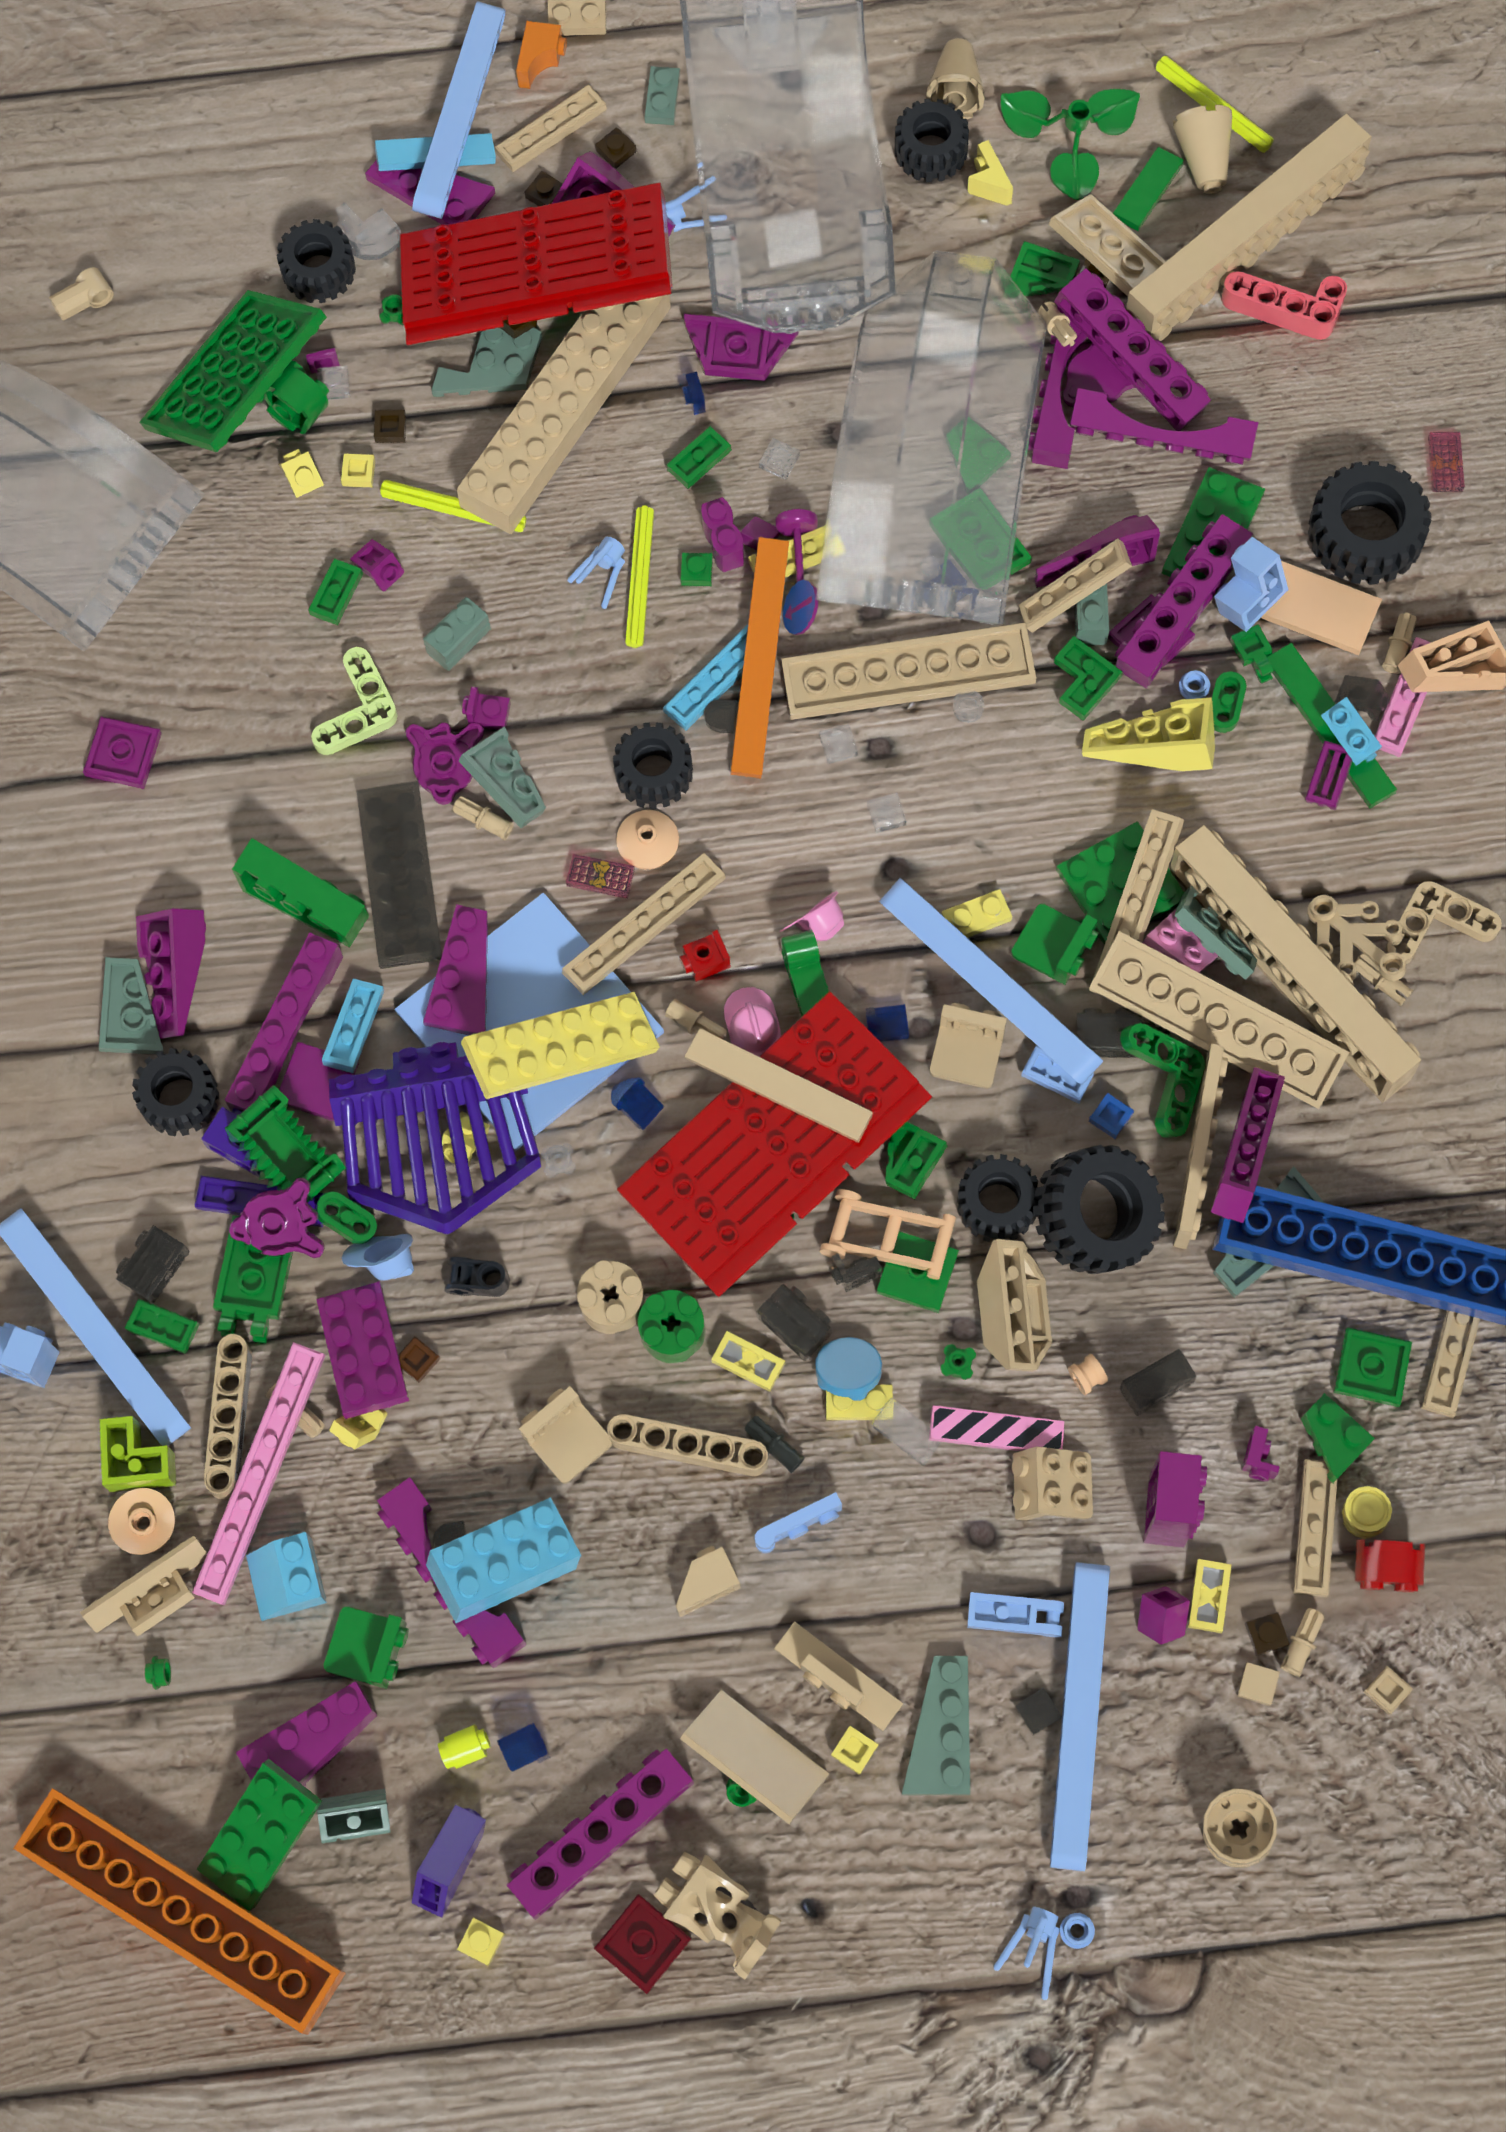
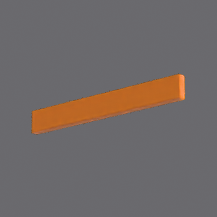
[730,537,789,779]

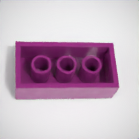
[1143,1451,1207,1548]

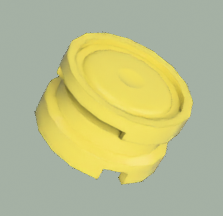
[1342,1486,1392,1539]

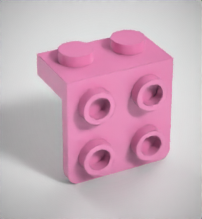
[1143,910,1218,974]

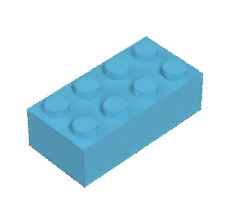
[426,1497,581,1623]

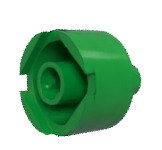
[260,361,329,434]
[638,1290,706,1363]

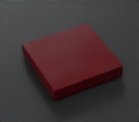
[594,1894,692,1995]

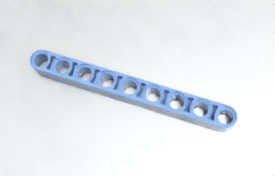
[412,1,506,219]
[879,878,1103,1085]
[0,1208,191,1446]
[1050,1562,1110,1872]

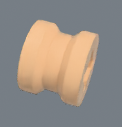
[1068,1353,1108,1396]

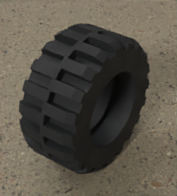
[1308,461,1431,585]
[1033,1145,1165,1274]

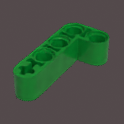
[781,929,829,1017]

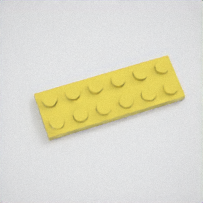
[461,992,660,1099]

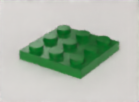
[1056,821,1184,945]

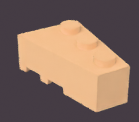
[1398,620,1506,692]

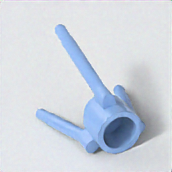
[666,178,725,233]
[567,537,625,609]
[994,1907,1060,2000]

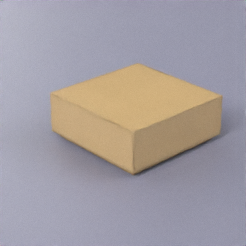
[1237,1662,1280,1706]
[1364,1666,1413,1716]

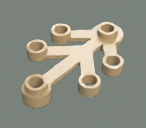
[1308,895,1406,981]

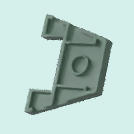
[431,327,542,397]

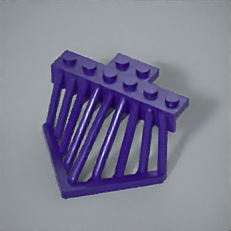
[329,1042,541,1234]

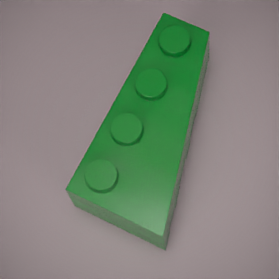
[232,838,369,948]

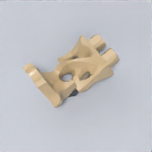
[654,1852,782,1980]

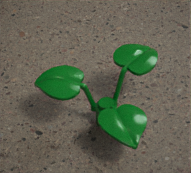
[1000,89,1140,200]

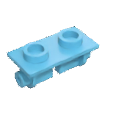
[1321,697,1382,766]

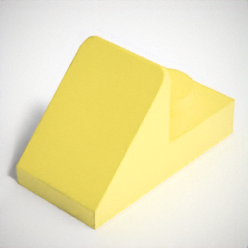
[967,140,1013,206]

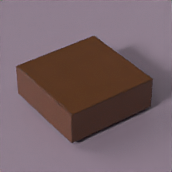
[398,1336,441,1383]

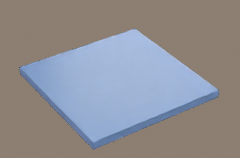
[395,893,664,1152]

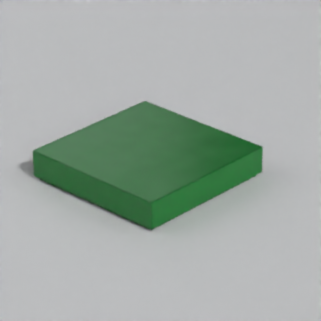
[1333,1327,1412,1407]

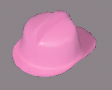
[780,891,844,941]
[724,987,781,1057]

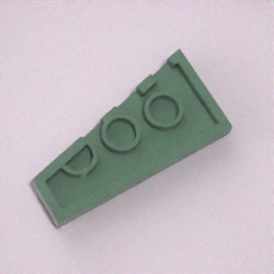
[1213,1166,1325,1298]
[901,1656,970,1796]

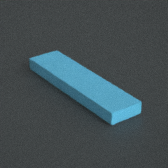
[375,133,496,171]
[663,625,748,731]

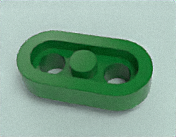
[1212,671,1247,733]
[315,1192,377,1244]

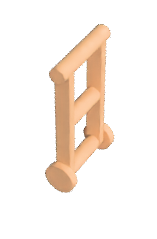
[819,1189,956,1280]

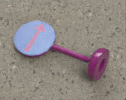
[775,509,819,635]

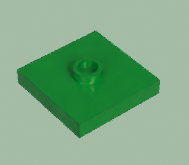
[876,1231,959,1313]

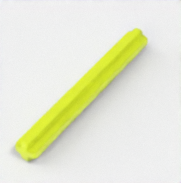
[1156,56,1274,153]
[380,480,526,532]
[625,505,654,648]

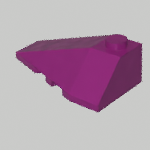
[552,151,676,236]
[1034,515,1160,588]
[136,908,206,1039]

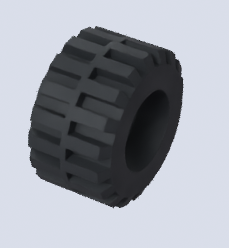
[894,98,969,182]
[277,219,356,303]
[613,722,693,809]
[132,1048,219,1136]
[957,1154,1038,1242]

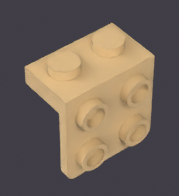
[930,1003,1007,1089]
[519,1386,613,1484]
[1012,1446,1093,1521]

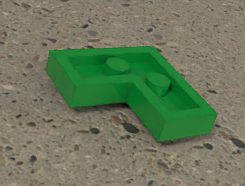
[1054,636,1123,721]

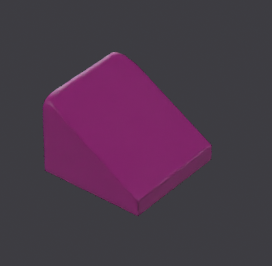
[306,348,340,374]
[741,516,780,550]

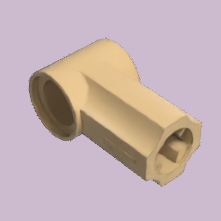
[49,267,114,321]

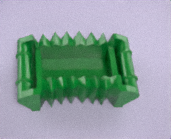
[225,1085,346,1202]

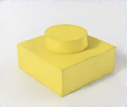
[341,454,375,488]
[831,1726,879,1775]
[457,1918,505,1966]

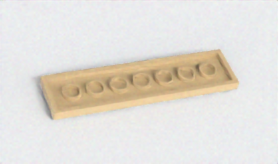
[781,623,1037,720]
[1089,931,1350,1109]

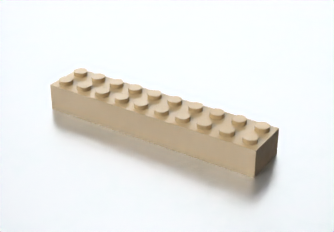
[1126,114,1372,341]
[457,294,671,534]
[1170,825,1422,1103]

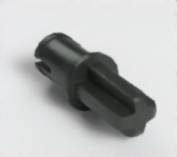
[745,1416,805,1473]

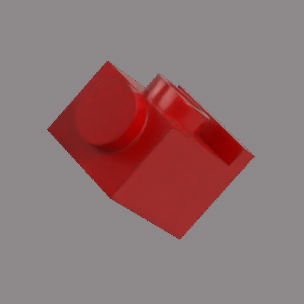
[679,930,731,982]

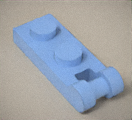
[755,1492,842,1553]
[967,1592,1064,1638]

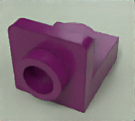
[350,539,404,592]
[462,686,511,730]
[1242,1426,1280,1481]

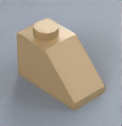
[676,1546,741,1617]

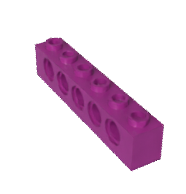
[1054,268,1211,431]
[1115,514,1253,689]
[1211,1067,1285,1223]
[507,1748,694,1920]

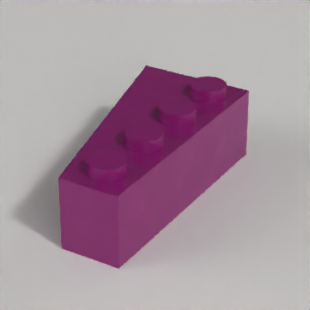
[236,1681,377,1787]

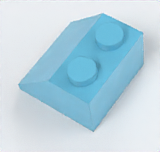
[246,1532,327,1621]

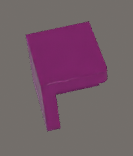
[1137,1586,1190,1645]

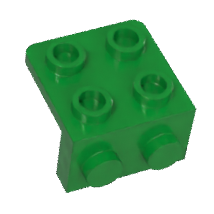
[1011,904,1100,985]
[323,1606,409,1689]

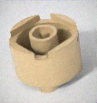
[577,1260,645,1334]

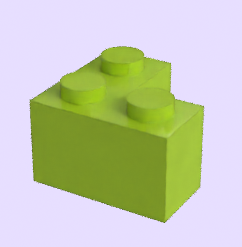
[99,1416,176,1492]

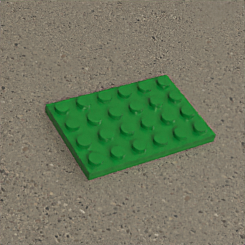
[139,290,327,453]

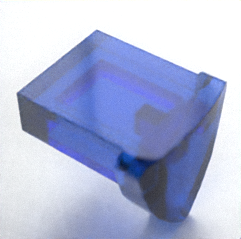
[865,1004,909,1042]
[611,1077,665,1130]

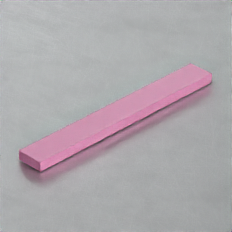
[192,1342,326,1605]

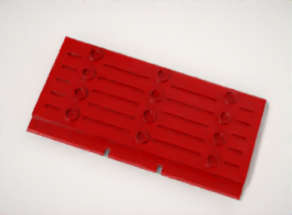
[400,182,673,346]
[617,991,932,1298]

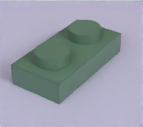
[645,66,680,125]

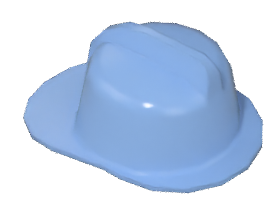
[341,1234,414,1281]

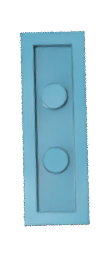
[322,978,384,1073]

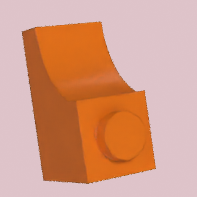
[516,21,567,89]

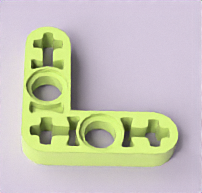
[311,647,398,755]

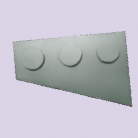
[99,957,164,1054]

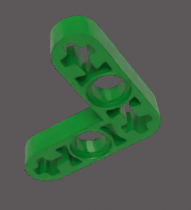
[1120,1023,1205,1138]

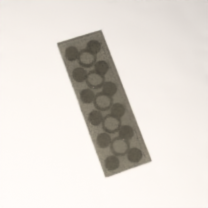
[356,781,442,969]

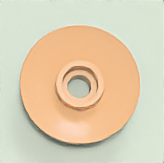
[616,810,679,870]
[108,1488,175,1555]

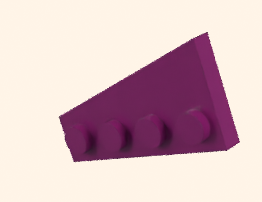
[365,159,496,225]
[423,904,488,1035]

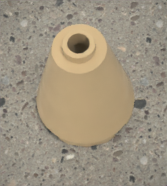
[926,38,985,120]
[1173,105,1232,194]

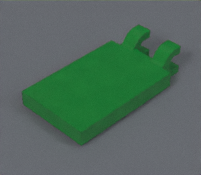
[213,1215,293,1343]

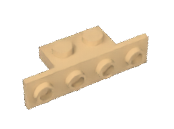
[80,1536,208,1637]
[774,1621,903,1732]

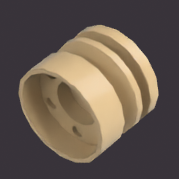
[1203,1789,1277,1868]

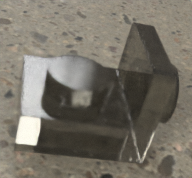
[1335,675,1388,721]
[829,1253,882,1292]

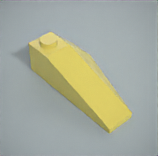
[1082,697,1215,771]

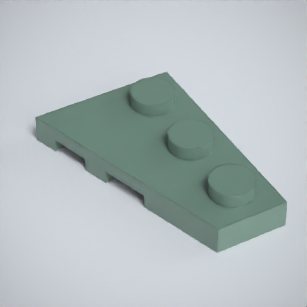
[459,727,546,828]
[1174,885,1257,980]

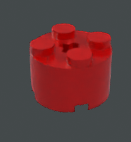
[1355,1540,1425,1593]

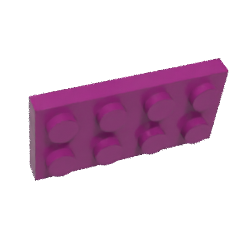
[316,1281,410,1419]

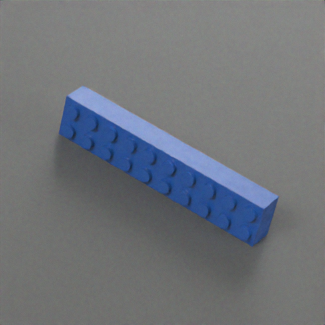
[1213,1186,1506,1325]

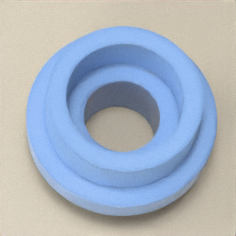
[1179,670,1210,699]
[1060,1913,1095,1949]

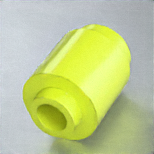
[438,1724,491,1769]

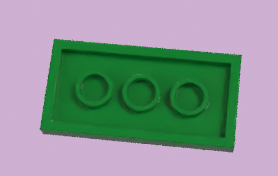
[1161,467,1265,595]
[196,1759,322,1911]

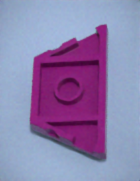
[684,314,799,381]

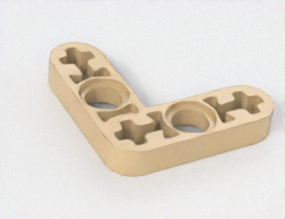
[1385,881,1502,964]

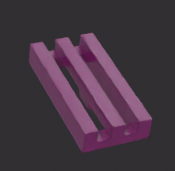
[1305,741,1352,810]

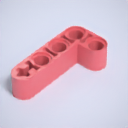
[1221,271,1347,340]

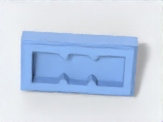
[1021,1045,1094,1104]

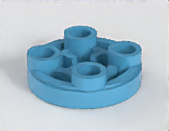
[815,1337,882,1401]

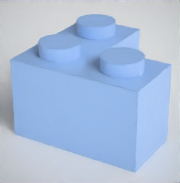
[1214,537,1289,632]
[0,1322,60,1388]

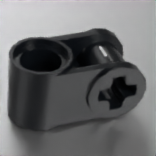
[444,1257,510,1297]

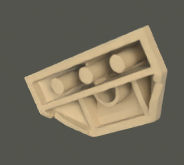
[977,1239,1052,1372]

